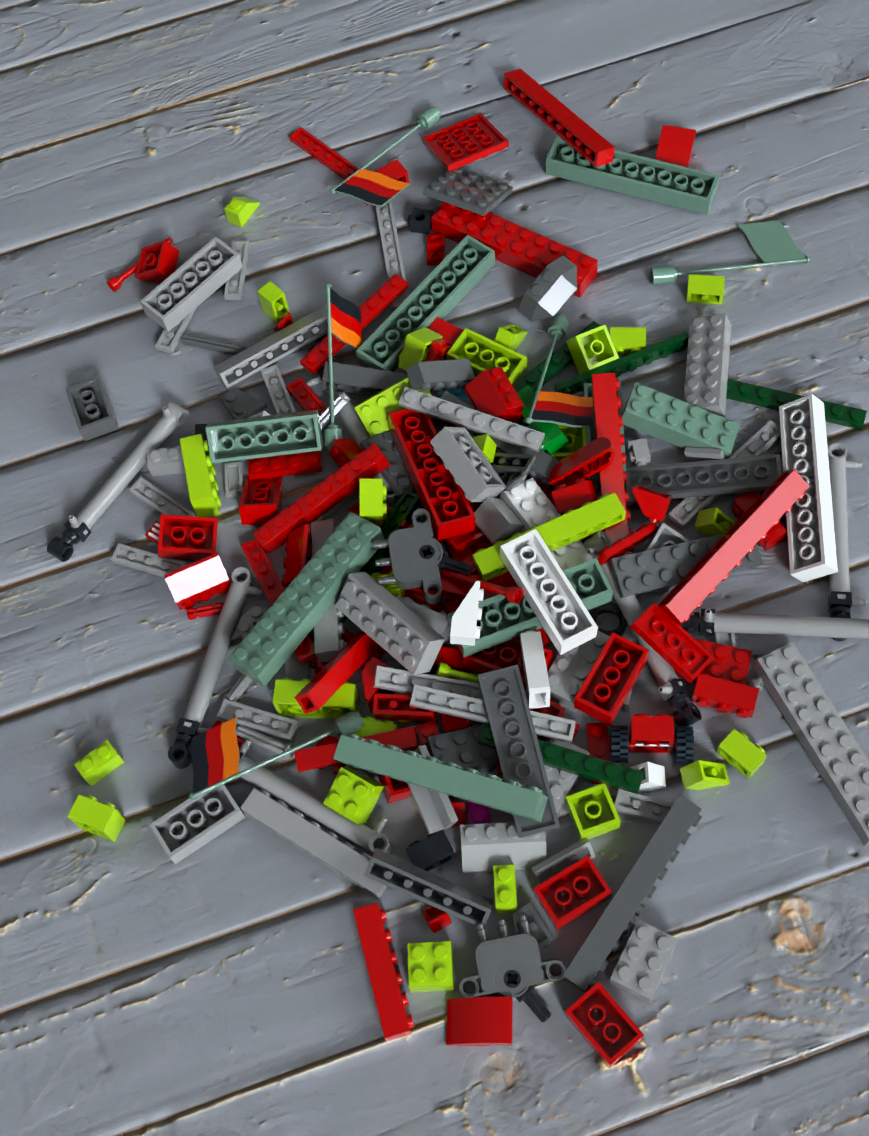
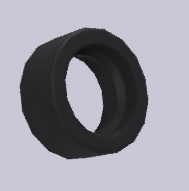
[590,602,627,636]

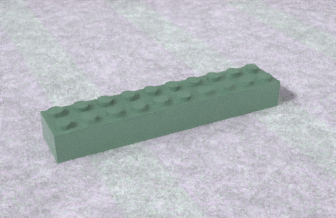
[546,136,720,215]
[356,235,496,372]
[228,512,385,687]
[333,733,548,822]

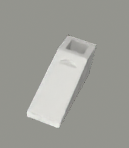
[450,581,484,646]

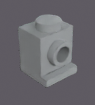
[627,438,651,467]

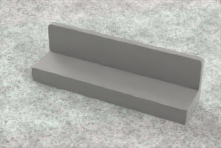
[407,745,458,834]

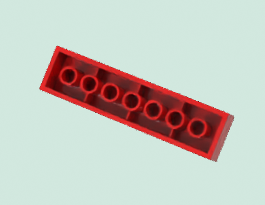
[388,409,475,541]

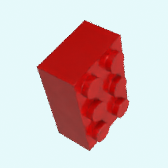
[158,514,218,560]
[533,856,612,931]
[565,981,644,1069]

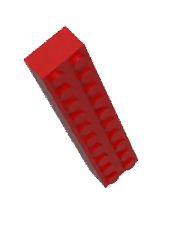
[431,202,598,298]

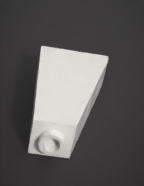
[520,630,550,709]

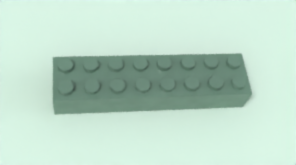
[448,558,613,658]

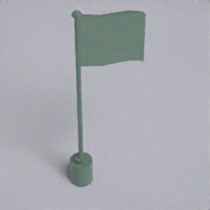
[650,220,810,285]

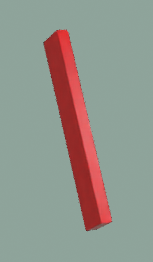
[289,127,359,180]
[294,726,418,772]

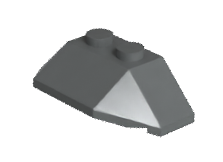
[518,255,577,322]
[490,453,536,491]

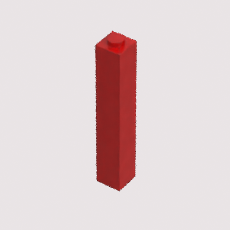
[294,631,380,714]

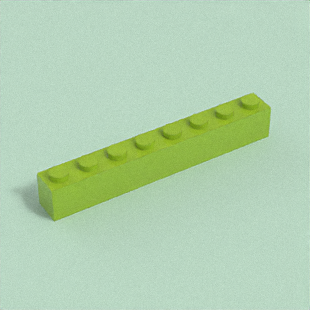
[473,493,626,581]

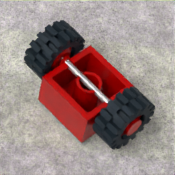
[610,713,694,764]

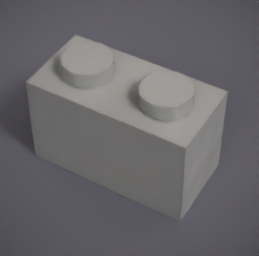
[147,446,185,477]

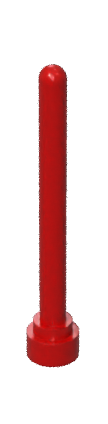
[106,237,173,292]
[441,569,523,604]

